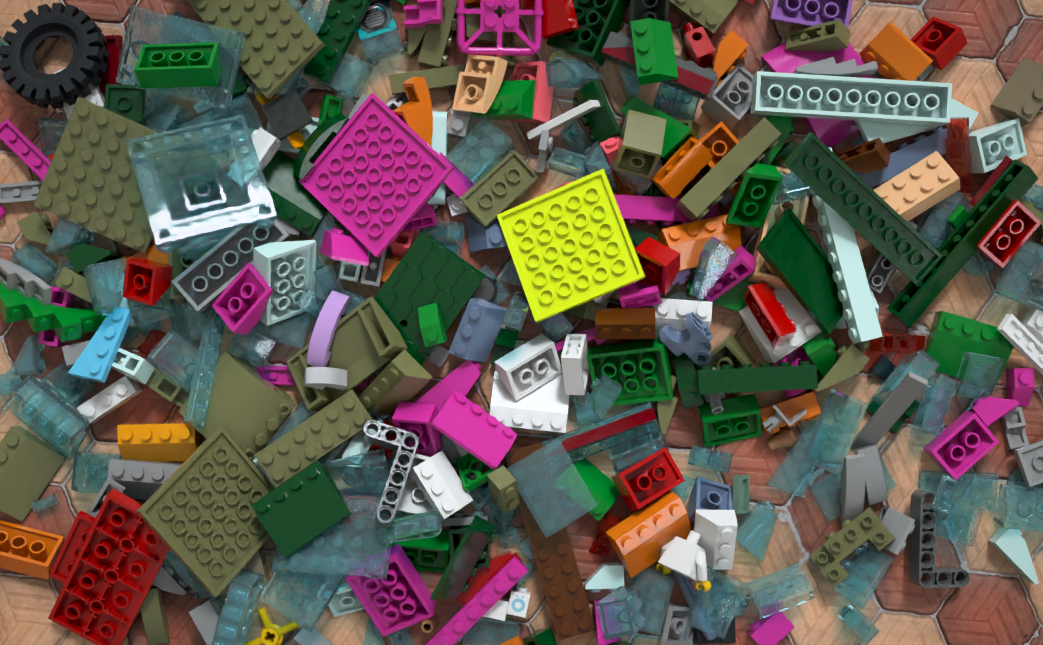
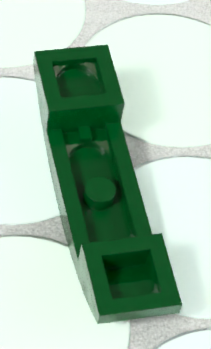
[293,113,350,180]

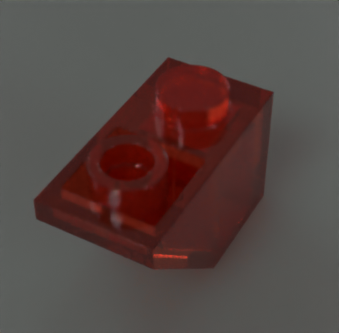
[588,513,623,558]

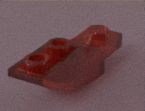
[945,117,972,193]

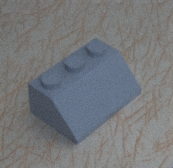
[448,295,508,362]

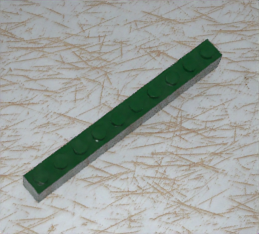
[887,159,1039,328]

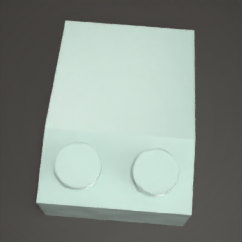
[960,118,1027,173]

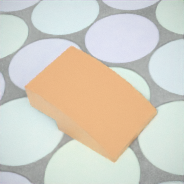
[452,54,508,114]

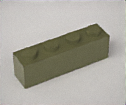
[418,0,457,69]

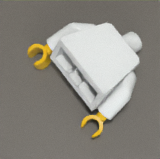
[656,530,711,592]

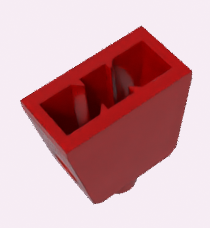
[683,22,715,68]

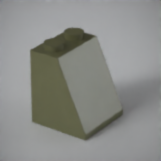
[613,109,667,179]

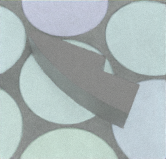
[854,445,888,505]

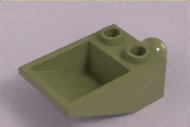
[807,340,870,392]

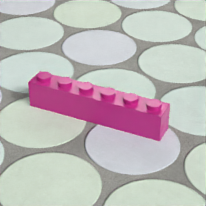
[614,194,717,226]

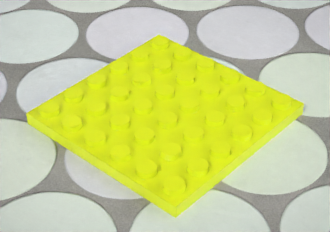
[497,169,646,322]

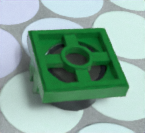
[456,453,501,493]

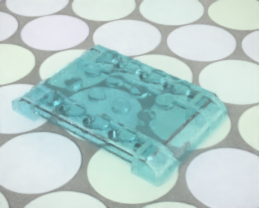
[116,5,246,110]
[271,495,397,579]

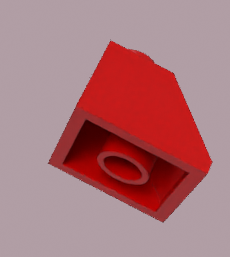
[911,16,968,70]
[635,237,681,295]
[122,258,173,306]

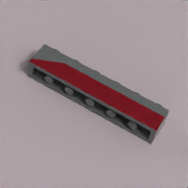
[601,31,718,101]

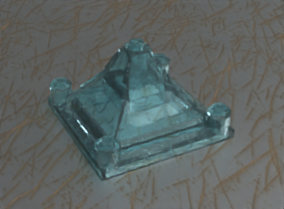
[125,115,277,253]

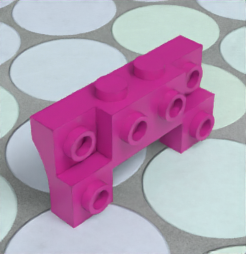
[404,0,444,29]

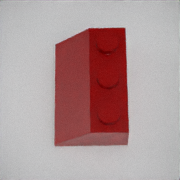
[976,199,1042,268]
[743,282,797,348]

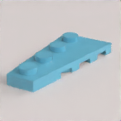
[68,306,134,383]

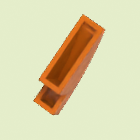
[393,77,433,146]

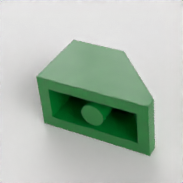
[418,302,448,347]
[803,332,837,377]

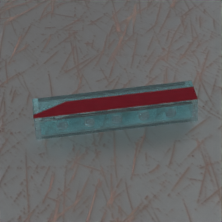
[542,402,661,470]

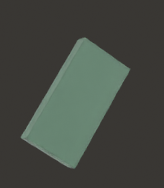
[732,474,750,514]

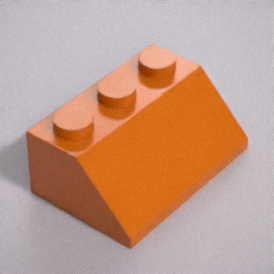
[859,22,933,81]

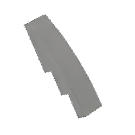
[793,57,878,77]
[0,258,51,306]
[840,454,865,524]

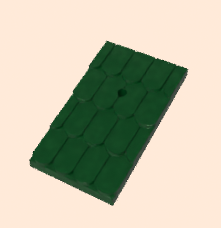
[374,231,486,366]

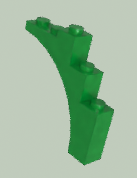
[0,283,109,342]

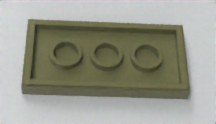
[458,149,540,228]

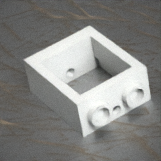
[561,334,590,396]

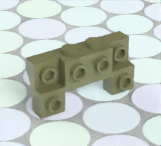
[809,507,896,588]

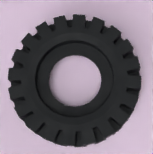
[0,3,109,109]

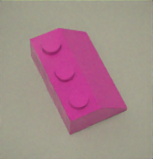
[923,411,999,480]

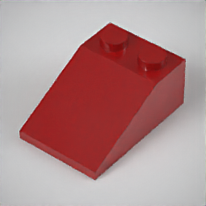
[611,447,685,511]

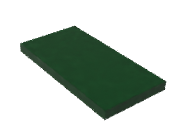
[756,208,844,335]

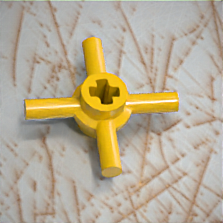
[245,607,300,645]

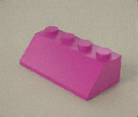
[430,389,517,470]

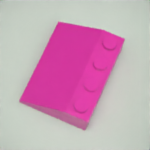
[345,544,436,636]

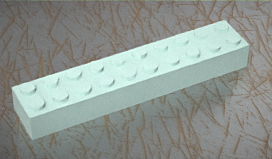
[751,71,952,126]

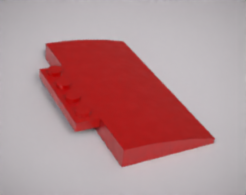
[48,489,170,645]

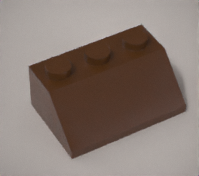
[595,308,655,340]

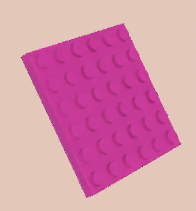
[299,93,455,258]

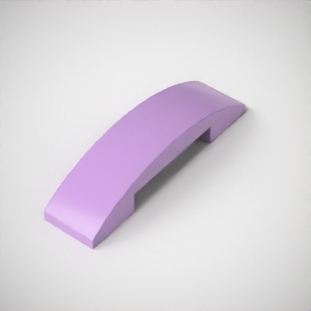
[307,290,351,367]

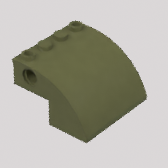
[179,350,296,461]

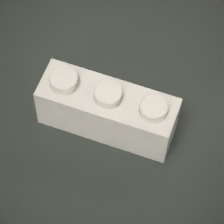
[77,375,142,424]

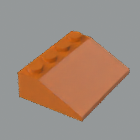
[606,490,692,578]

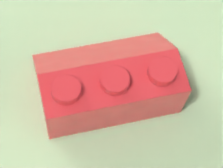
[507,61,557,124]

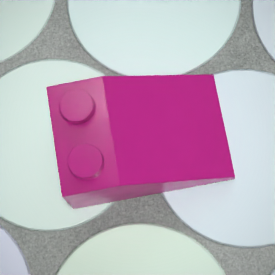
[211,263,273,335]
[392,401,442,457]

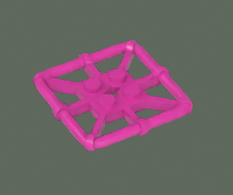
[455,0,544,57]

